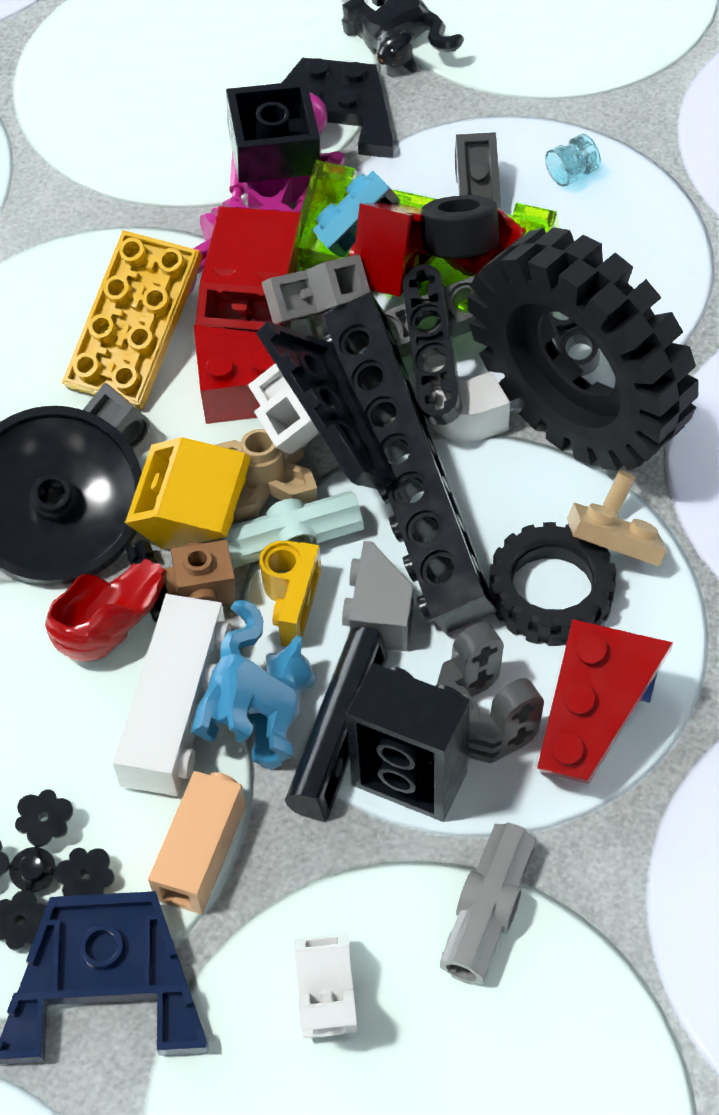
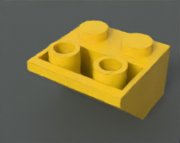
[125,437,251,550]

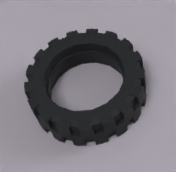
[489,522,616,646]

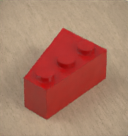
[349,203,436,297]

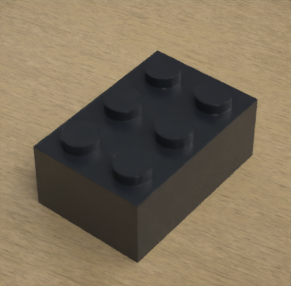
[346,662,470,822]

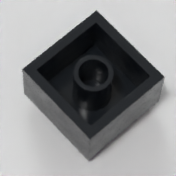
[226,81,320,183]

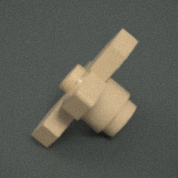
[215,429,318,521]

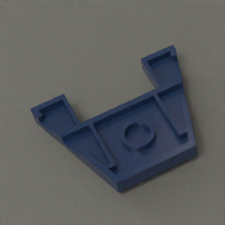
[0,891,208,1065]

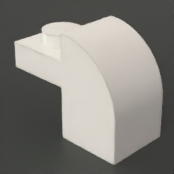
[425,354,510,442]
[248,364,320,455]
[294,934,358,1038]

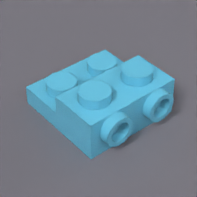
[313,170,401,258]

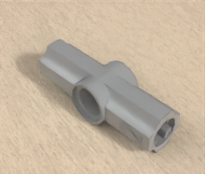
[440,822,537,984]

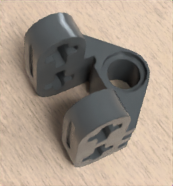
[436,622,544,763]

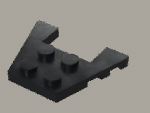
[282,57,394,158]

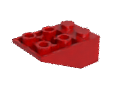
[195,206,302,332]

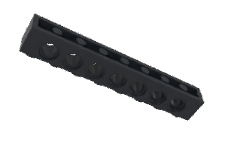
[323,292,497,634]

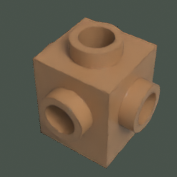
[164,540,236,606]

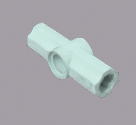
[221,491,364,568]

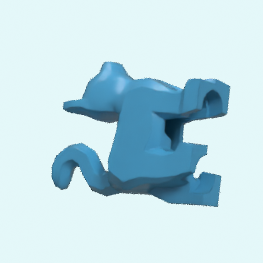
[191,600,317,770]

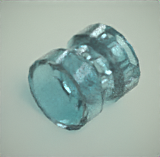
[545,133,601,187]

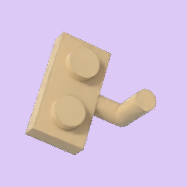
[567,470,667,567]

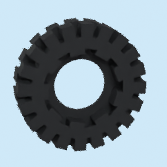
[467,227,699,471]

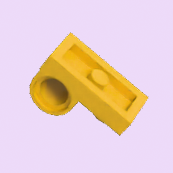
[259,541,322,647]

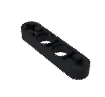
[403,264,462,425]

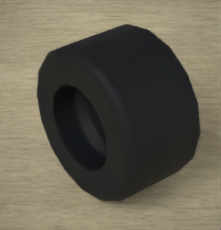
[421,195,500,259]

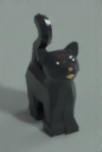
[341,0,464,73]

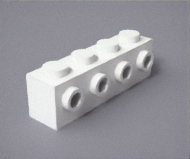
[112,594,231,796]

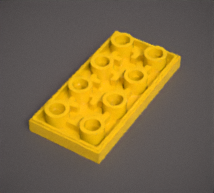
[62,230,203,410]

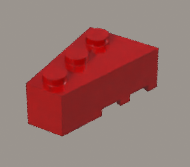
[193,324,275,424]
[537,619,673,784]

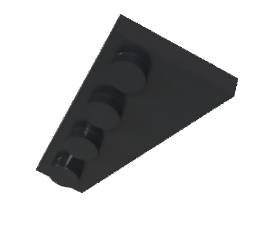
[256,321,396,491]

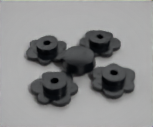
[0,789,115,951]

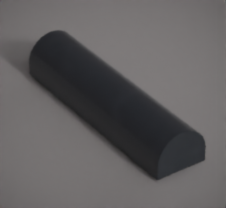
[285,627,387,822]

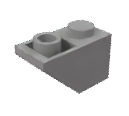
[342,541,414,651]

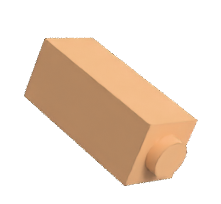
[148,771,246,915]

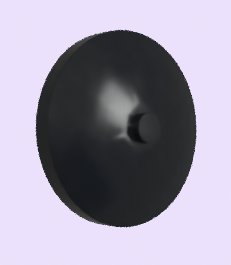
[0,405,142,585]

